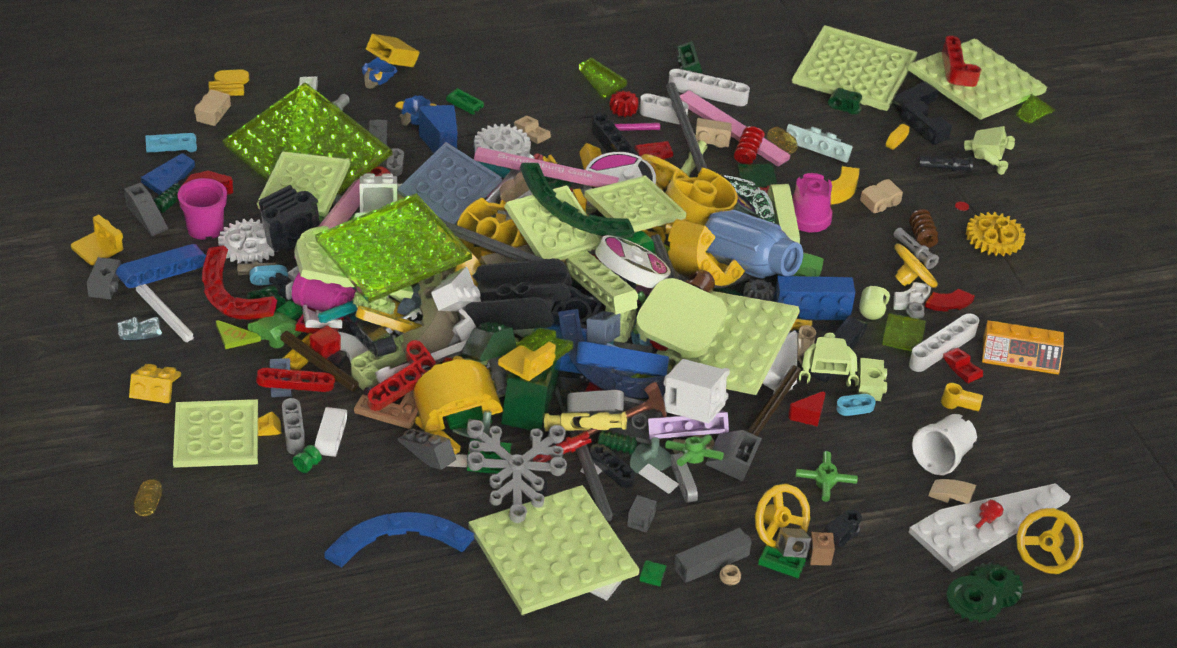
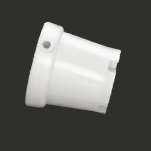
[912,414,977,475]

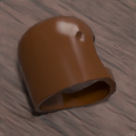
[685,269,715,294]

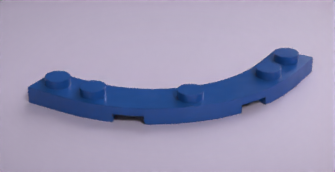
[324,512,474,568]

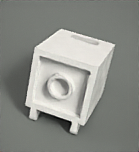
[360,173,397,212]
[663,359,730,424]

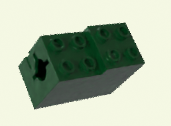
[501,334,564,431]

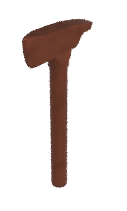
[582,382,667,436]

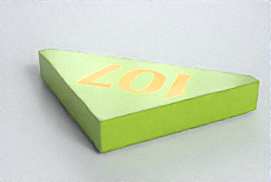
[216,320,261,349]

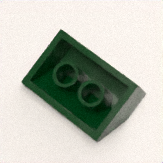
[461,321,517,362]

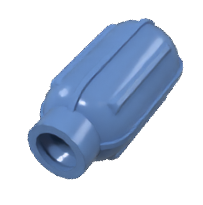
[705,210,803,278]

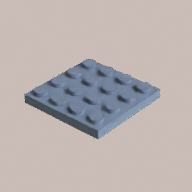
[397,142,502,225]

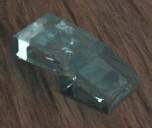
[117,317,162,340]

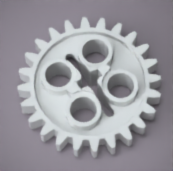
[474,124,531,156]
[218,218,277,264]

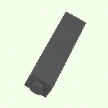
[674,528,751,583]

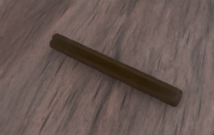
[281,331,359,392]
[747,365,801,436]

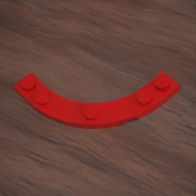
[202,245,277,320]

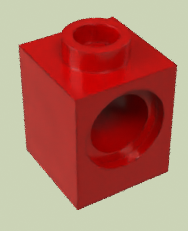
[309,325,341,358]

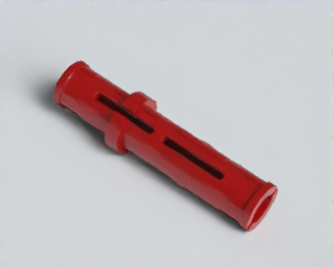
[533,431,592,462]

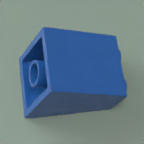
[419,105,457,153]

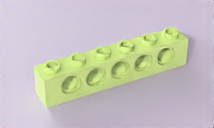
[566,251,638,314]

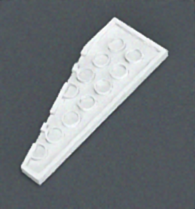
[909,483,1070,572]

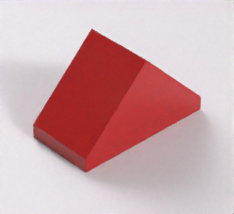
[788,391,825,426]

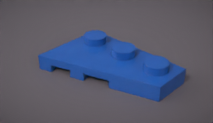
[141,153,195,195]

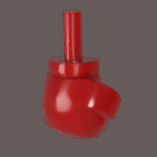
[975,499,1004,529]

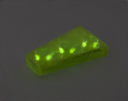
[579,58,627,99]

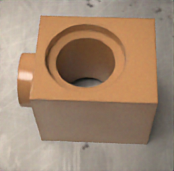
[809,532,835,566]

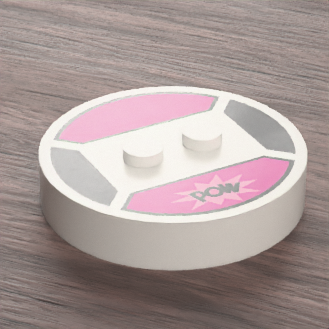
[584,152,656,192]
[595,235,670,289]

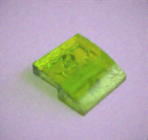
[882,313,926,351]
[516,328,574,363]

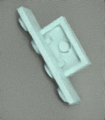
[784,124,853,162]

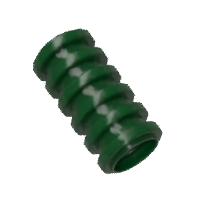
[154,183,181,213]
[598,430,637,455]

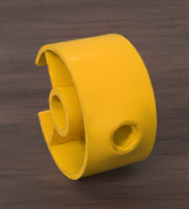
[665,167,738,226]
[455,198,528,264]

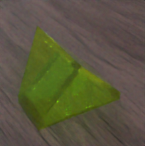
[1017,94,1057,124]

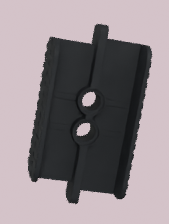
[465,258,572,330]

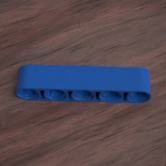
[116,244,206,288]
[576,342,669,377]

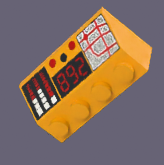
[982,320,1064,375]

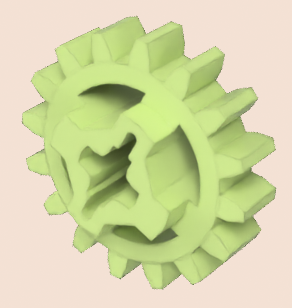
[353,290,395,315]

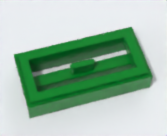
[446,88,484,115]
[758,545,806,578]

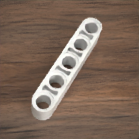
[668,69,750,106]
[909,313,979,372]

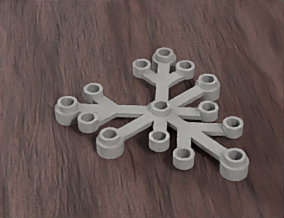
[467,420,567,523]

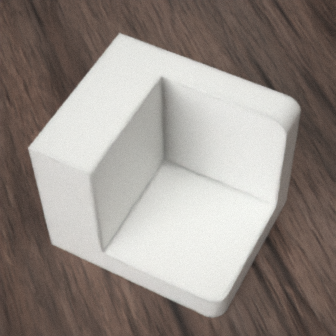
[452,308,476,342]

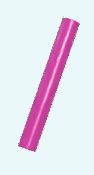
[614,123,660,131]

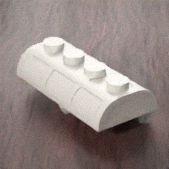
[763,330,798,391]

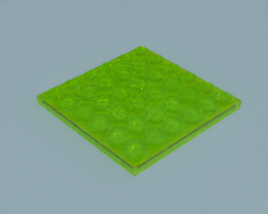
[315,193,472,303]

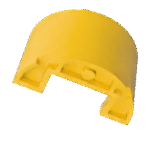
[668,219,745,286]
[414,358,503,433]

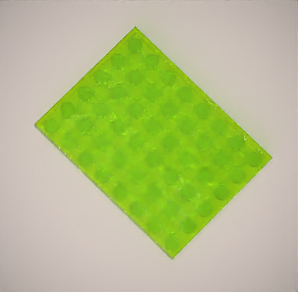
[223,82,393,196]

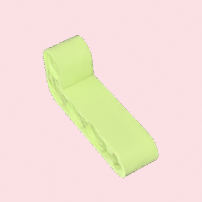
[766,184,800,244]
[351,334,407,391]

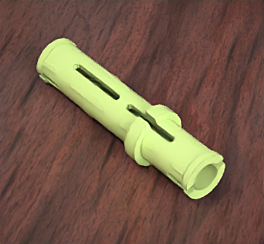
[681,141,707,176]

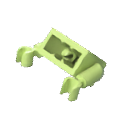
[964,126,1015,175]
[799,333,860,387]

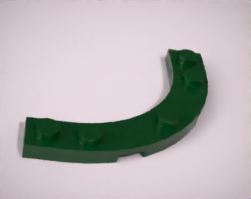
[519,162,635,237]

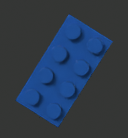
[773,276,855,320]

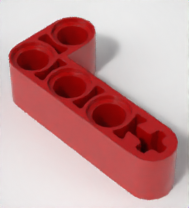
[942,36,982,87]
[367,340,436,411]

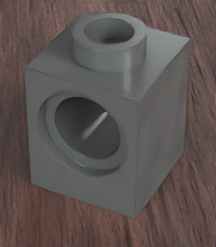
[627,495,657,533]

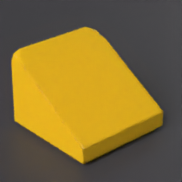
[258,412,281,436]

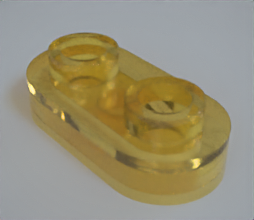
[767,127,798,154]
[134,479,162,516]

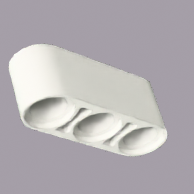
[639,94,689,124]
[315,407,347,457]

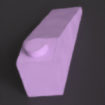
[648,410,729,439]

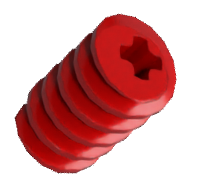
[734,126,765,164]

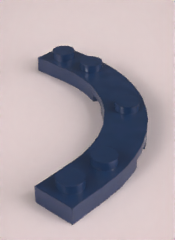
[558,309,666,399]

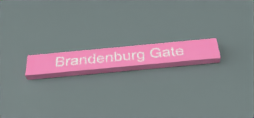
[474,147,619,188]

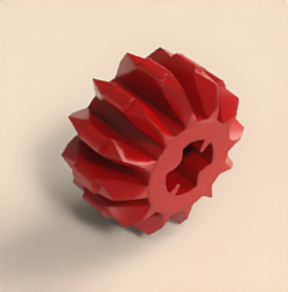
[609,91,638,117]

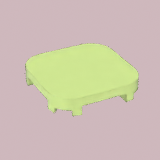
[635,278,727,360]

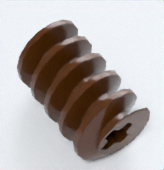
[909,209,938,248]

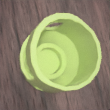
[859,286,890,320]

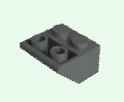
[705,430,762,481]

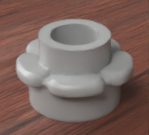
[906,302,925,319]

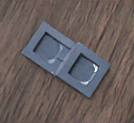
[270,358,292,397]

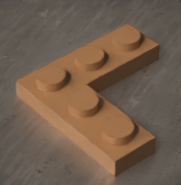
[354,389,419,429]

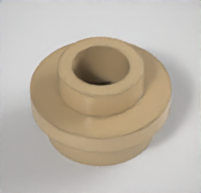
[719,565,741,585]

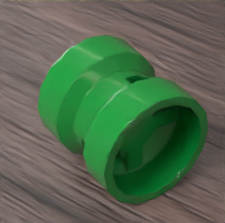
[293,445,322,473]

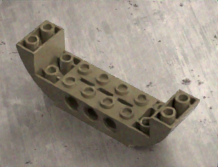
[392,232,460,369]

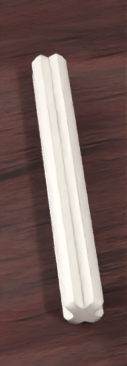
[136,284,194,342]

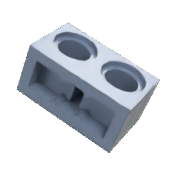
[587,311,620,345]

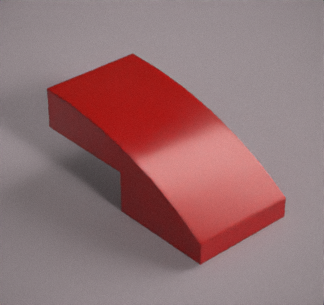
[943,348,983,383]

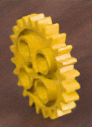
[966,212,1025,256]

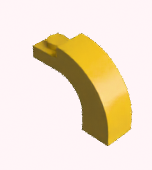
[831,166,859,205]

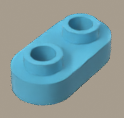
[249,265,288,286]
[836,394,876,416]

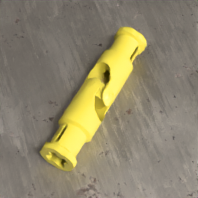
[544,412,627,431]

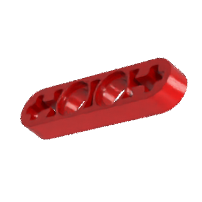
[256,368,335,392]

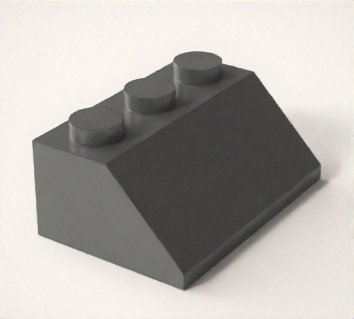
[600,396,663,445]

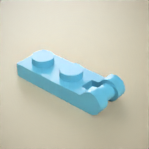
[146,133,197,152]

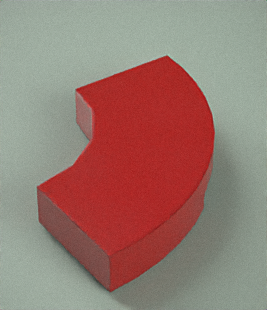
[925,289,975,312]

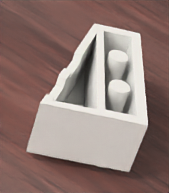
[431,267,481,311]

